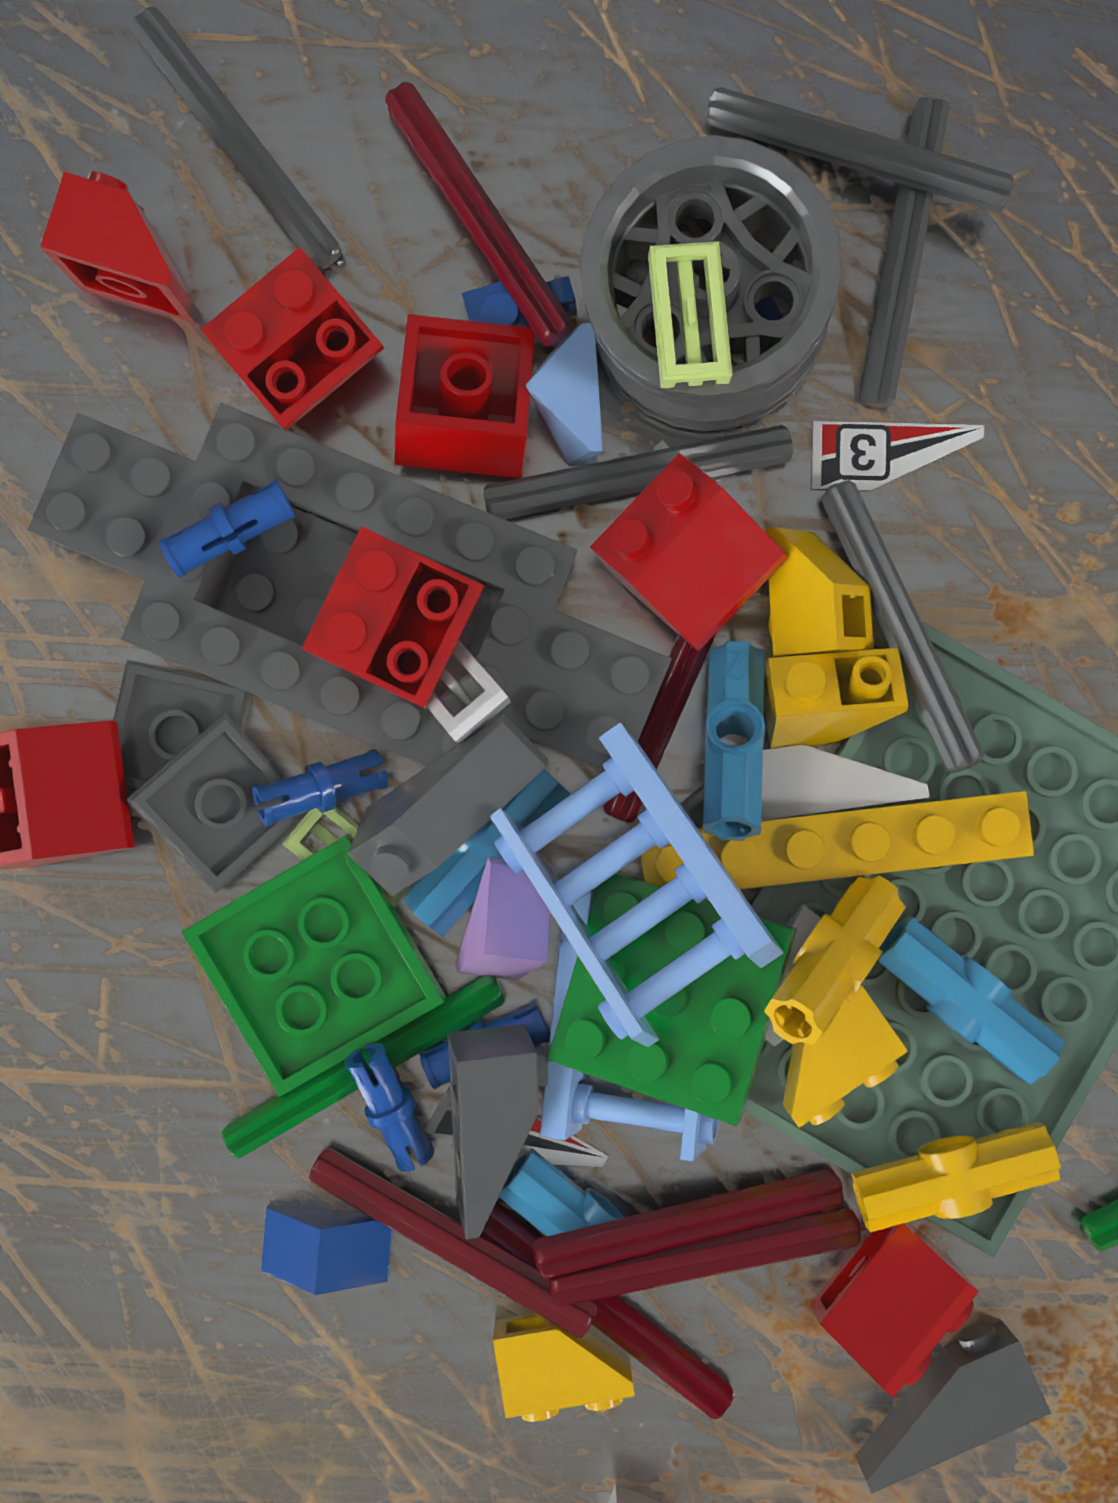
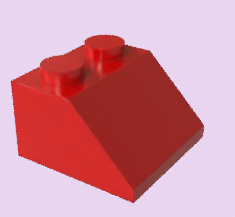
[40,171,200,324]
[394,314,535,478]
[590,453,788,651]

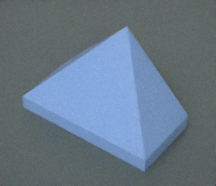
[526,323,603,464]

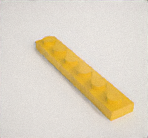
[640,791,1034,889]

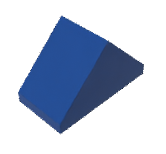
[261,1205,393,1295]

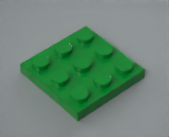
[181,833,447,1097]
[547,872,797,1126]

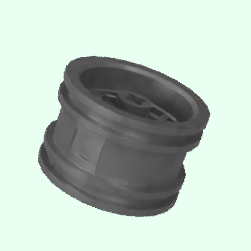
[579,135,842,431]

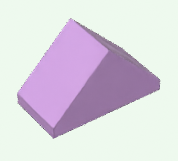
[455,856,552,980]

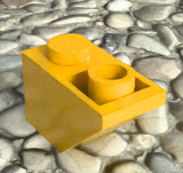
[765,527,874,657]
[764,648,909,749]
[782,985,908,1128]
[493,1313,635,1422]

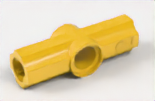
[764,876,906,1045]
[851,1122,1061,1232]

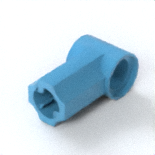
[499,1148,625,1236]

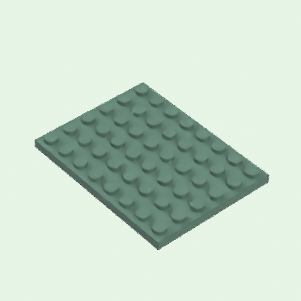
[744,621,1118,1258]

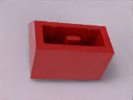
[200,247,384,431]
[301,526,485,708]
[0,720,134,869]
[810,1222,979,1398]

